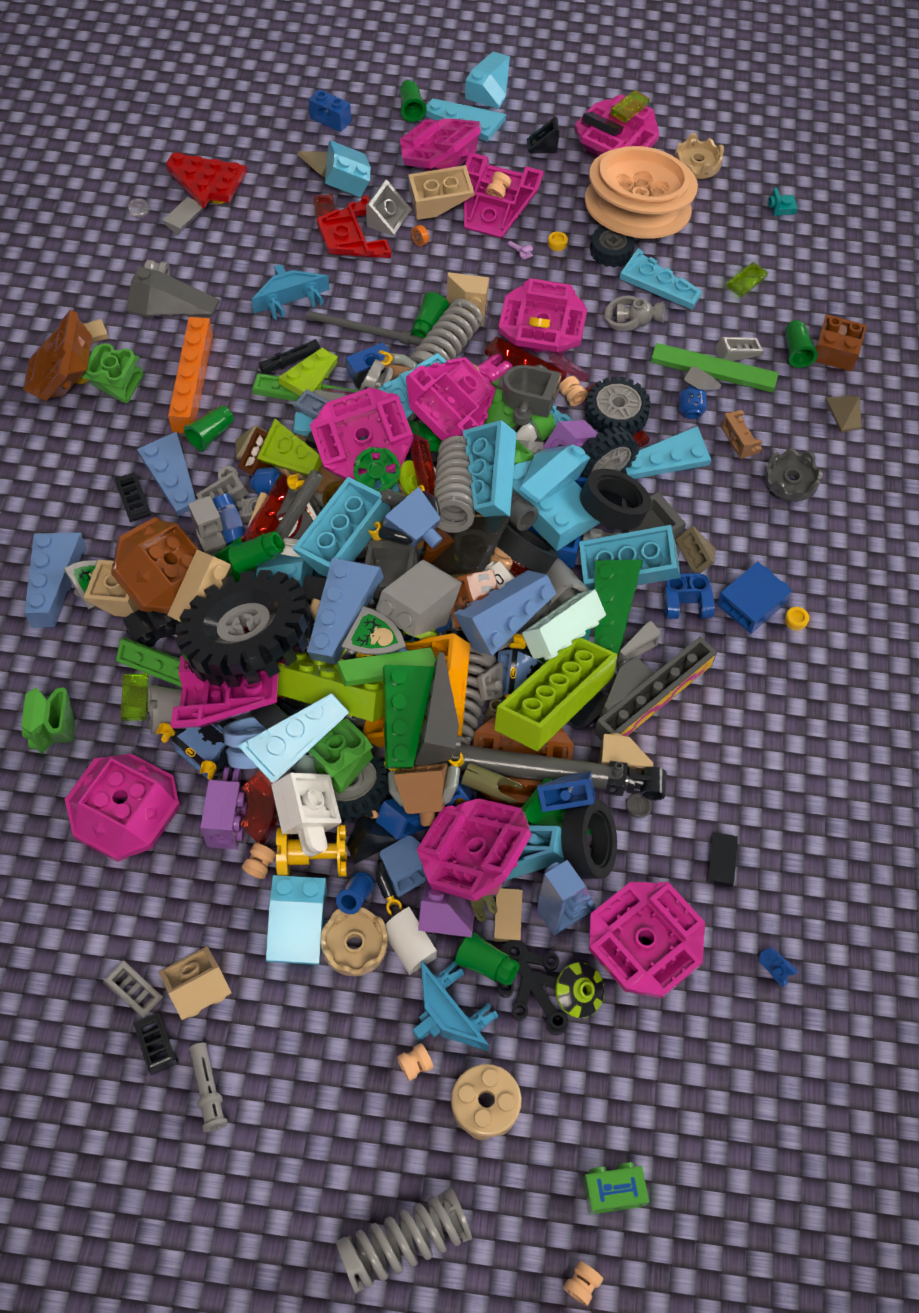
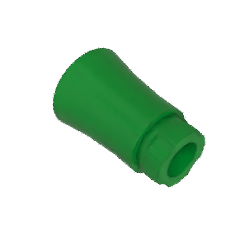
[400,80,427,122]
[411,292,450,338]
[785,320,818,368]
[184,405,234,452]
[228,531,285,575]
[456,932,520,986]

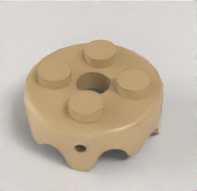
[675,133,724,180]
[321,907,388,977]
[451,1064,522,1140]

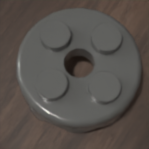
[765,448,823,502]

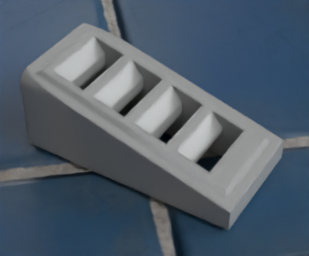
[715,337,764,361]
[684,366,721,390]
[196,471,249,501]
[617,621,661,665]
[103,960,163,1018]

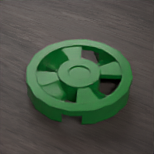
[353,447,401,493]

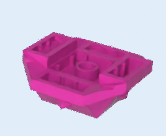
[574,94,659,156]
[400,118,482,172]
[498,278,587,355]
[310,387,414,480]
[65,754,180,862]
[417,799,532,901]
[589,882,705,999]

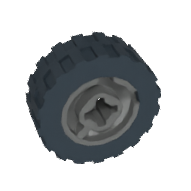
[590,226,635,267]

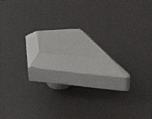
[477,662,503,701]

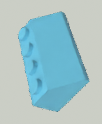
[293,477,391,578]
[579,525,681,590]

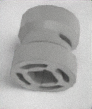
[145,260,170,276]

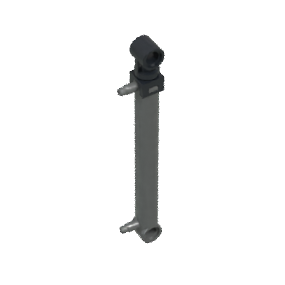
[414,744,667,801]

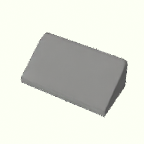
[162,197,204,235]

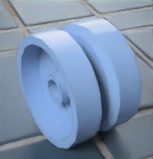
[222,716,267,769]

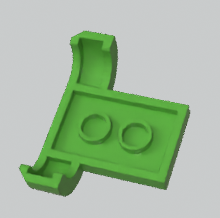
[483,375,556,441]

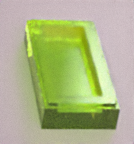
[610,90,650,123]
[726,262,768,298]
[121,673,149,721]

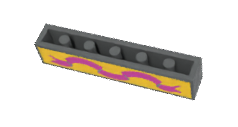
[594,637,717,741]

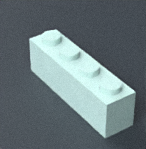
[522,589,606,660]

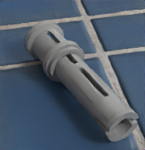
[189,1043,228,1132]

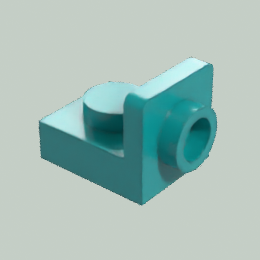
[768,188,798,216]

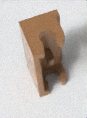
[721,410,762,459]

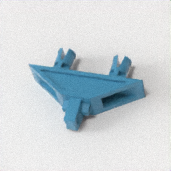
[251,264,330,320]
[413,960,498,1052]

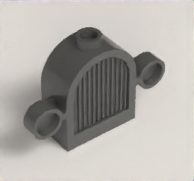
[498,365,561,426]
[621,492,686,557]
[356,540,434,599]

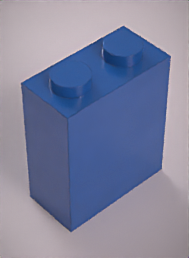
[716,561,793,634]

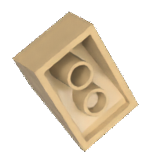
[408,165,474,220]

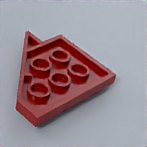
[166,153,247,208]

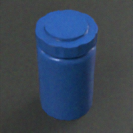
[336,871,375,914]

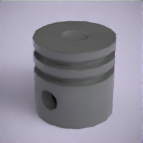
[505,492,538,531]

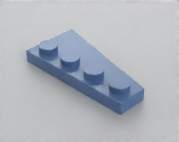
[137,431,196,516]

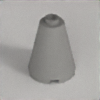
[546,558,590,611]
[148,685,182,735]

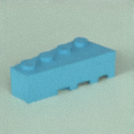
[463,420,517,521]

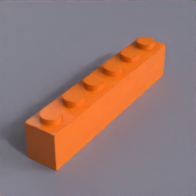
[168,317,213,433]

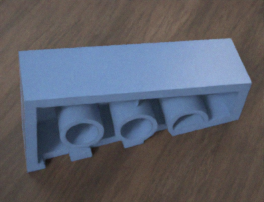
[24,533,86,628]
[307,558,384,665]
[453,570,557,656]
[536,860,596,936]

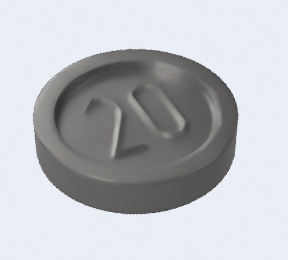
[626,793,652,818]

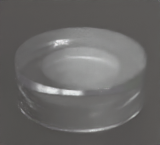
[128,199,149,218]

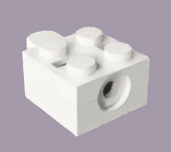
[271,773,342,857]

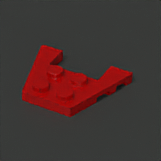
[317,195,392,258]

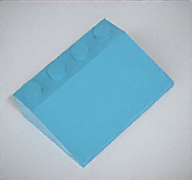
[512,461,600,551]

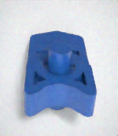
[759,947,798,987]

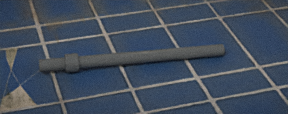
[307,311,424,345]

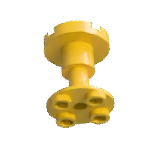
[276,825,347,877]

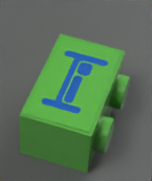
[583,1163,649,1215]

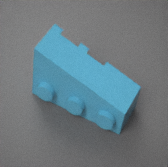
[505,826,565,881]

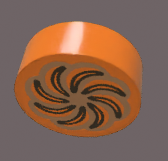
[411,225,429,247]

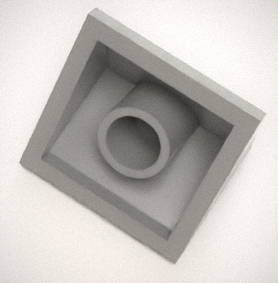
[366,179,412,236]

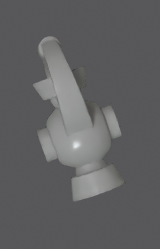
[604,296,665,331]

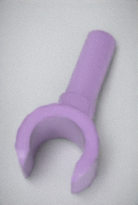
[508,241,533,260]

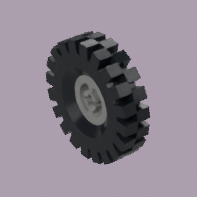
[175,570,315,687]

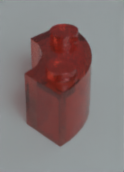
[240,770,278,845]

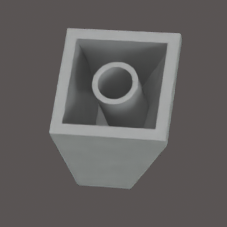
[376,560,462,636]

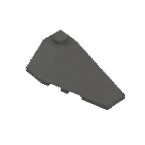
[127,267,219,318]
[414,652,461,766]

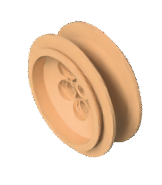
[585,146,698,239]

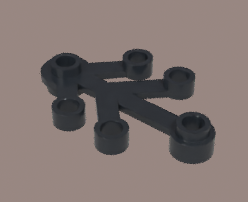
[497,940,568,1036]

